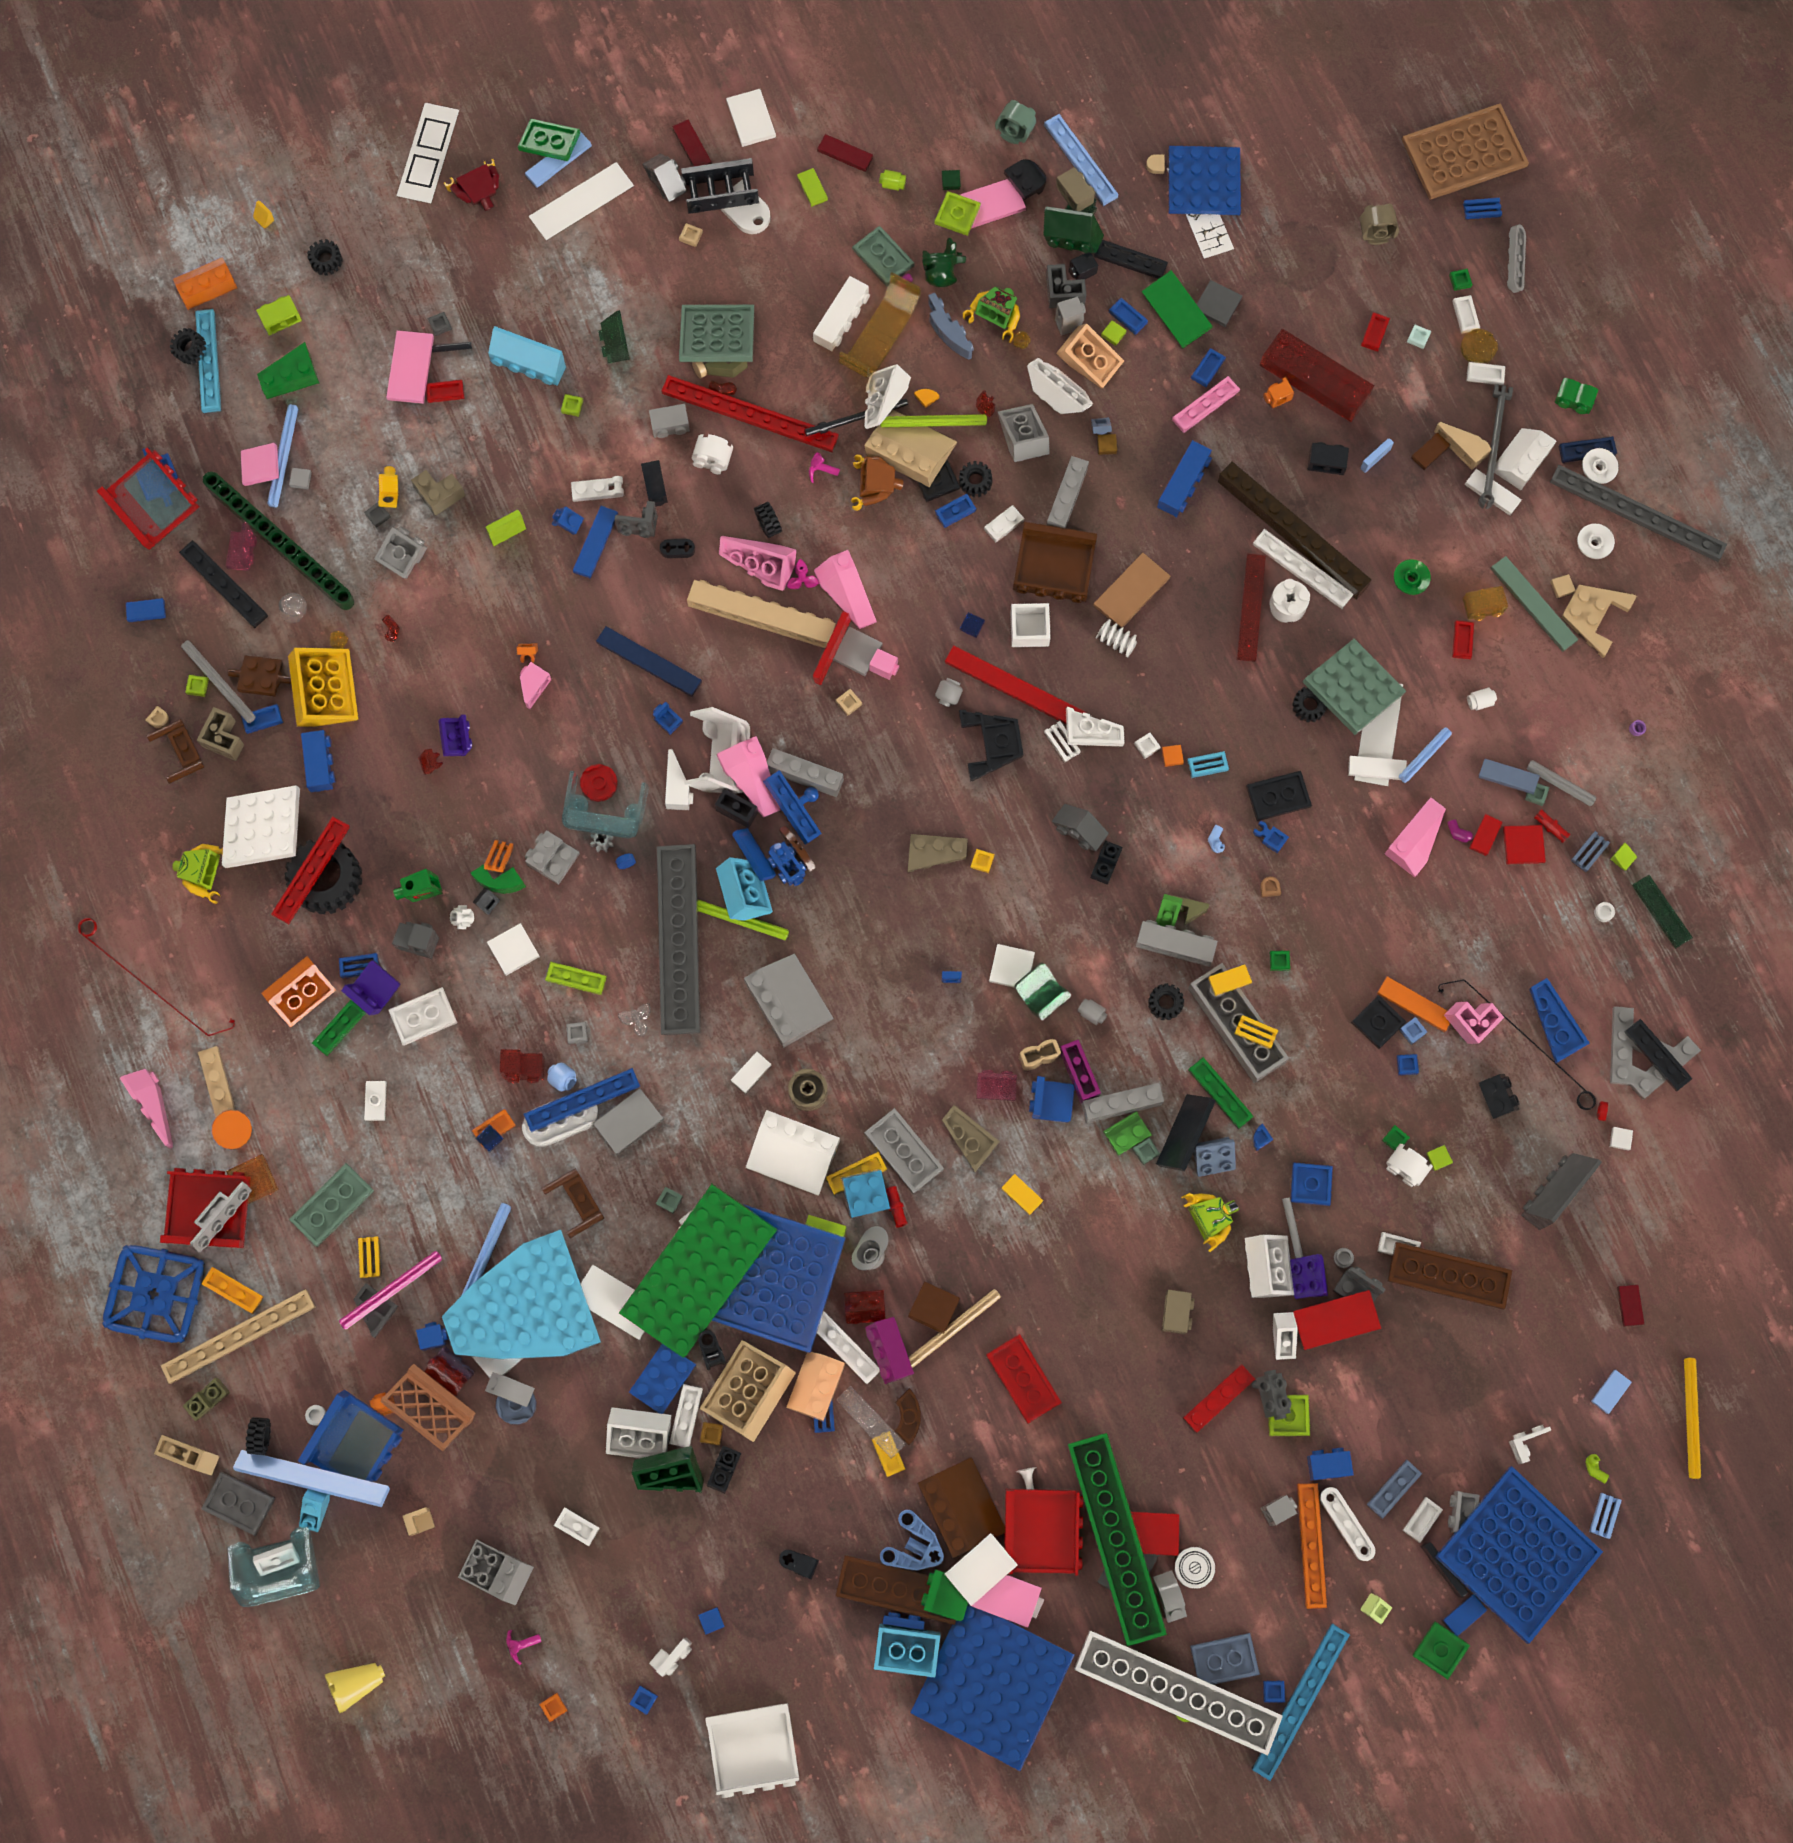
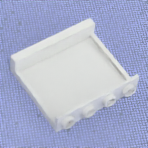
[705,1703,799,1798]

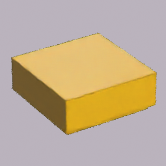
[971,849,995,874]

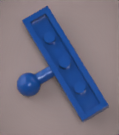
[763,770,822,844]

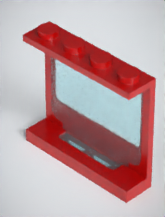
[97,447,200,550]

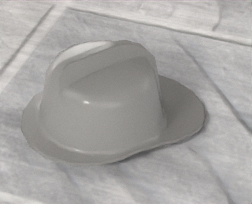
[852,1226,888,1270]

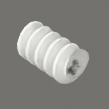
[1096,619,1137,657]

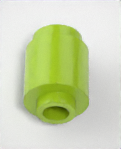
[879,170,906,191]

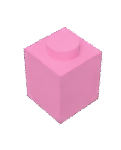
[869,649,899,680]

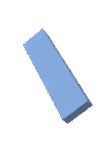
[525,133,592,188]

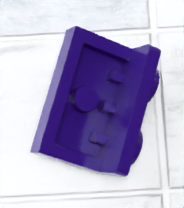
[438,715,472,756]

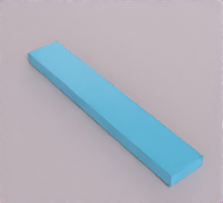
[195,309,221,413]

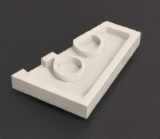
[1066,707,1124,746]

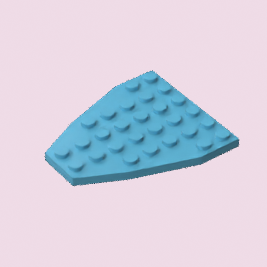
[442,1230,601,1359]

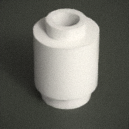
[1467,687,1497,711]

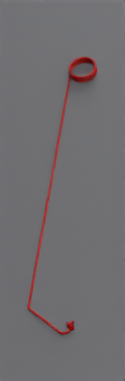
[78,918,235,1036]

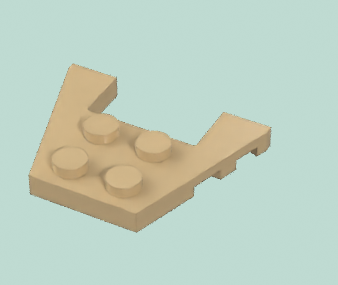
[1561,585,1637,658]

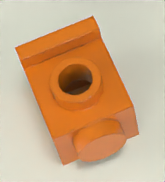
[1263,377,1294,409]
[369,1392,395,1416]

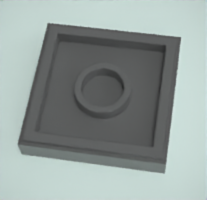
[1197,280,1243,328]

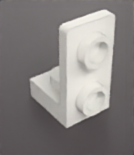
[1509,1425,1551,1464]

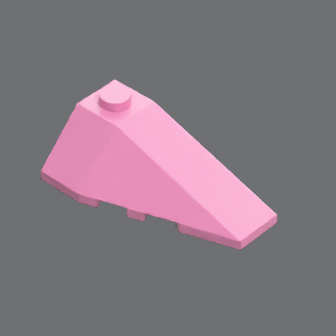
[719,536,796,591]
[814,550,877,629]
[716,736,781,817]
[1385,798,1446,877]
[120,1069,174,1149]

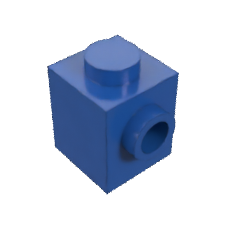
[416,1322,449,1351]

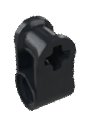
[698,1330,727,1370]
[779,1550,819,1580]

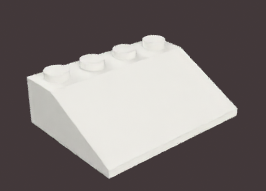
[746,1110,840,1196]

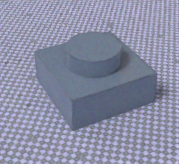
[1091,417,1112,435]

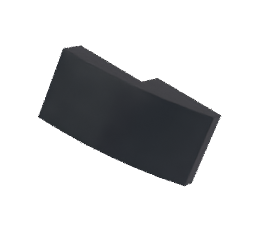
[1090,840,1123,885]
[707,1446,741,1494]

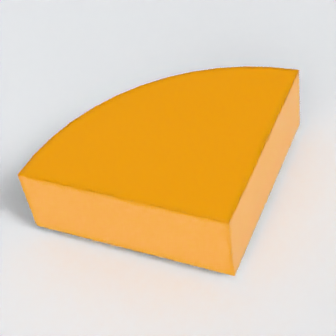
[914,389,940,408]

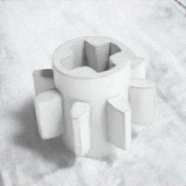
[450,905,474,929]

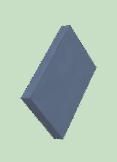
[1190,1633,1260,1685]

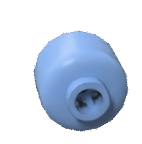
[547,1063,577,1092]

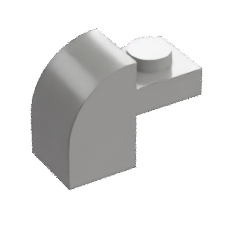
[485,1372,535,1407]
[1153,1570,1187,1623]

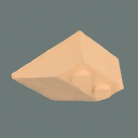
[1056,323,1124,389]

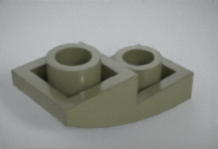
[183,1378,230,1421]

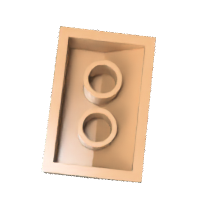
[786,1352,845,1422]

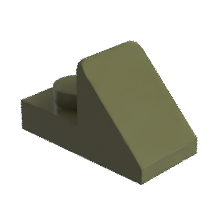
[1172,895,1209,926]

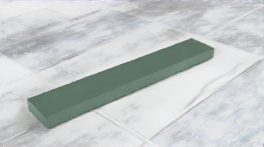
[1491,556,1578,652]

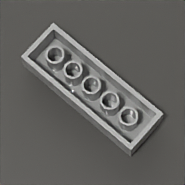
[1188,963,1289,1083]

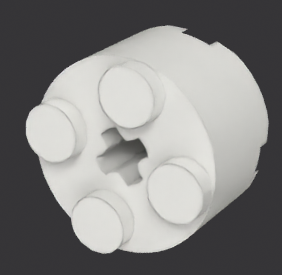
[692,434,733,474]
[1270,579,1310,623]
[1386,1144,1433,1187]

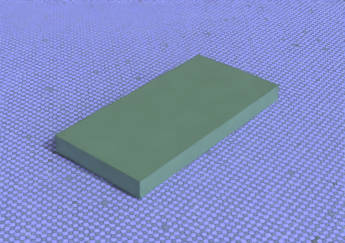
[289,1163,374,1247]

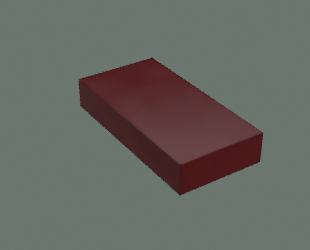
[1617,1285,1644,1327]

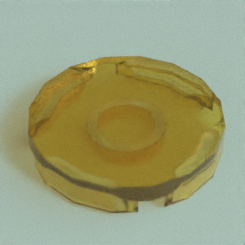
[1461,329,1498,364]

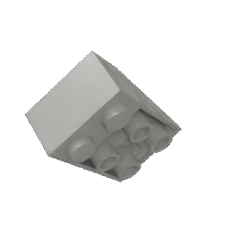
[458,1539,534,1605]

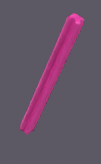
[339,1251,442,1329]

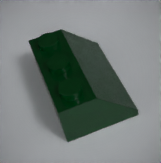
[1043,206,1104,253]

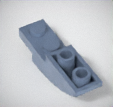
[928,293,974,360]

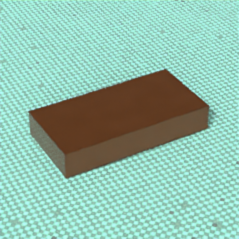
[1411,432,1451,470]

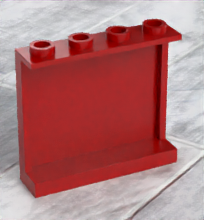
[160,1168,251,1248]
[1004,1489,1083,1576]

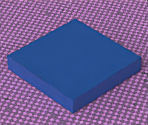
[1290,1163,1333,1206]

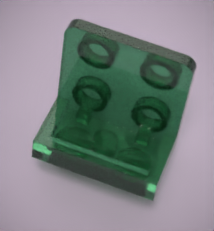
[1014,963,1071,1020]

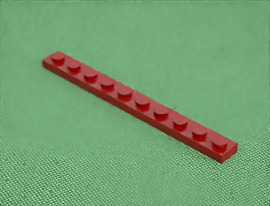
[661,375,839,453]

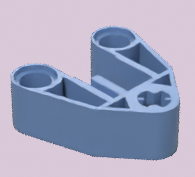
[880,1510,944,1571]

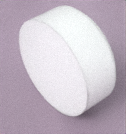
[1594,902,1615,922]
[305,1405,326,1426]

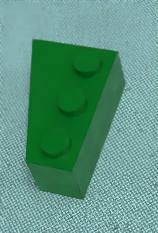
[257,342,319,399]

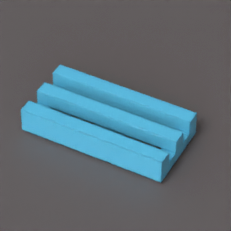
[1187,751,1229,778]

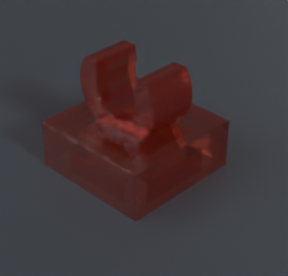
[419,749,443,775]

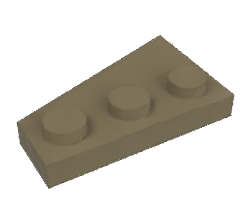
[908,834,968,872]
[942,1105,1000,1173]

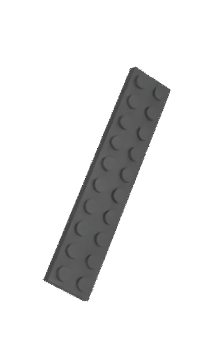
[657,844,701,1035]

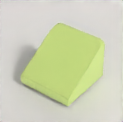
[1361,1593,1392,1625]

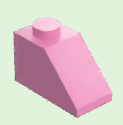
[520,662,551,709]

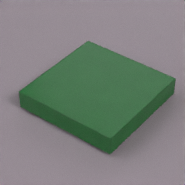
[1412,1621,1470,1680]

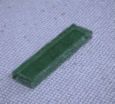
[1632,875,1693,949]

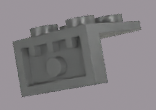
[615,501,658,538]
[1333,1267,1386,1302]

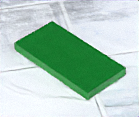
[1142,270,1213,349]

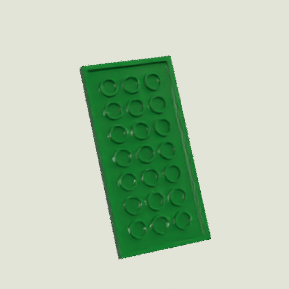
[619,1183,777,1357]

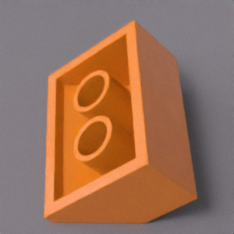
[173,257,237,310]
[261,956,336,1027]

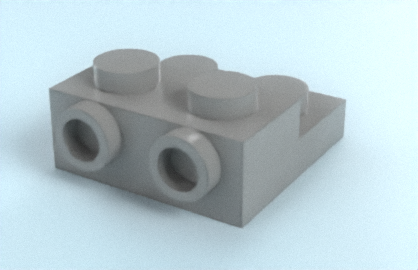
[374,526,428,579]
[525,830,580,885]

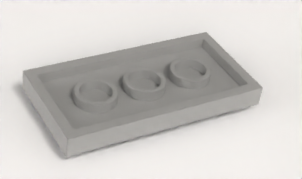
[864,1108,944,1194]

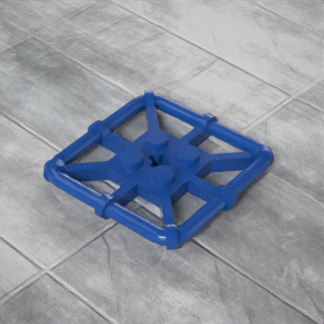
[102,1245,205,1343]

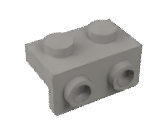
[1448,1491,1480,1533]

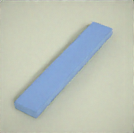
[1044,114,1119,206]

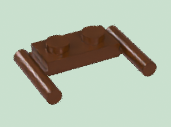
[146,719,204,784]
[541,1168,605,1239]

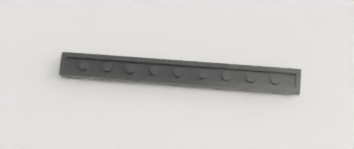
[1550,465,1727,562]

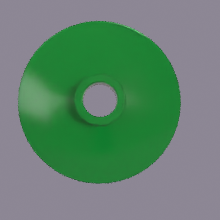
[1393,559,1431,595]

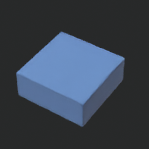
[1399,1017,1427,1045]

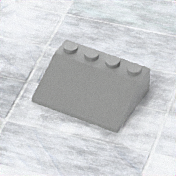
[744,954,834,1048]

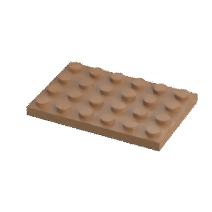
[1402,103,1529,200]

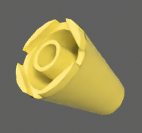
[325,1663,385,1713]

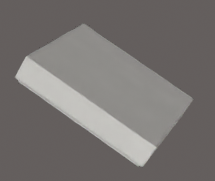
[833,627,883,676]

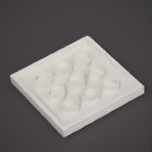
[222,785,300,868]

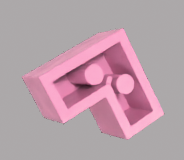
[1444,1002,1504,1044]

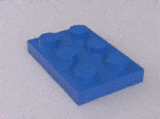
[629,1344,696,1414]

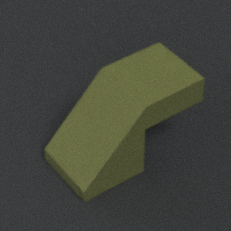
[705,362,748,378]

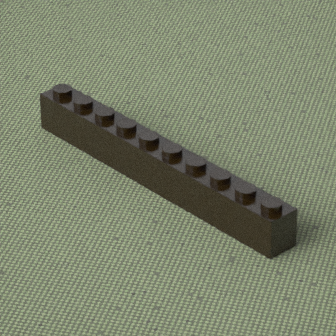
[1218,461,1372,600]

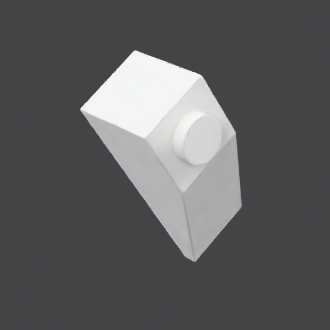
[665,749,693,810]

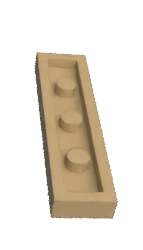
[198,1046,235,1117]

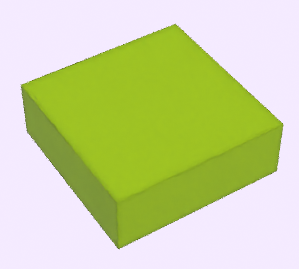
[1101,321,1127,346]
[561,394,583,417]
[185,675,209,697]
[1426,1145,1453,1171]

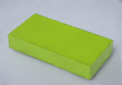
[797,168,828,207]

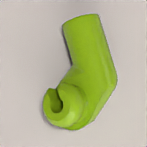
[1586,1454,1609,1484]

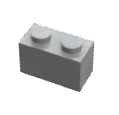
[1055,297,1086,335]
[649,404,690,438]
[1260,1495,1297,1526]

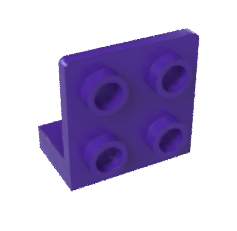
[341,960,401,1015]

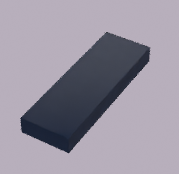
[1558,436,1617,463]

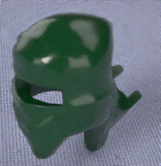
[922,238,966,287]

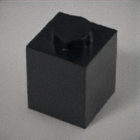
[1069,252,1098,280]

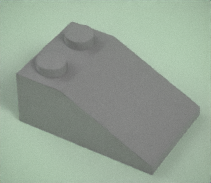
[998,404,1049,462]

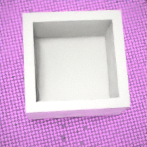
[1010,603,1050,647]

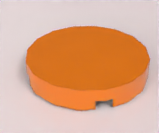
[212,1109,252,1149]

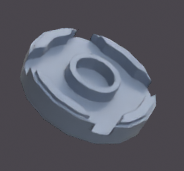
[496,1393,536,1425]

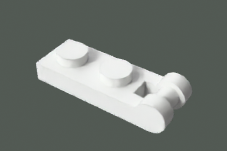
[571,476,624,502]

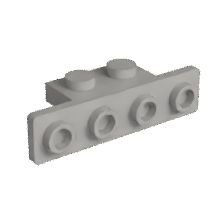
[190,1181,252,1252]

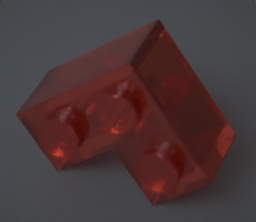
[500,1049,545,1083]

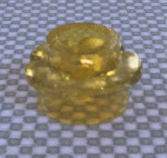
[1013,331,1031,349]
[330,631,348,649]

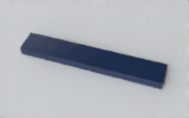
[596,626,702,697]

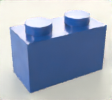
[1307,1448,1354,1481]

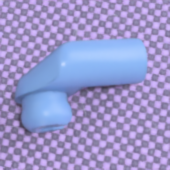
[1208,825,1225,853]

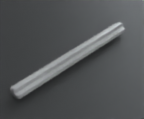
[181,640,256,723]

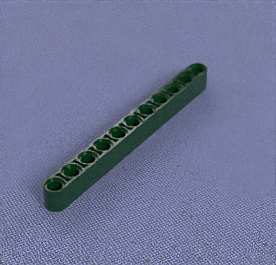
[203,472,354,610]

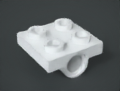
[649,1638,692,1677]

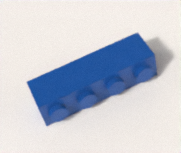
[1157,440,1212,517]

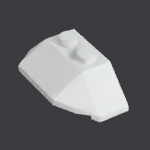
[1027,358,1093,414]

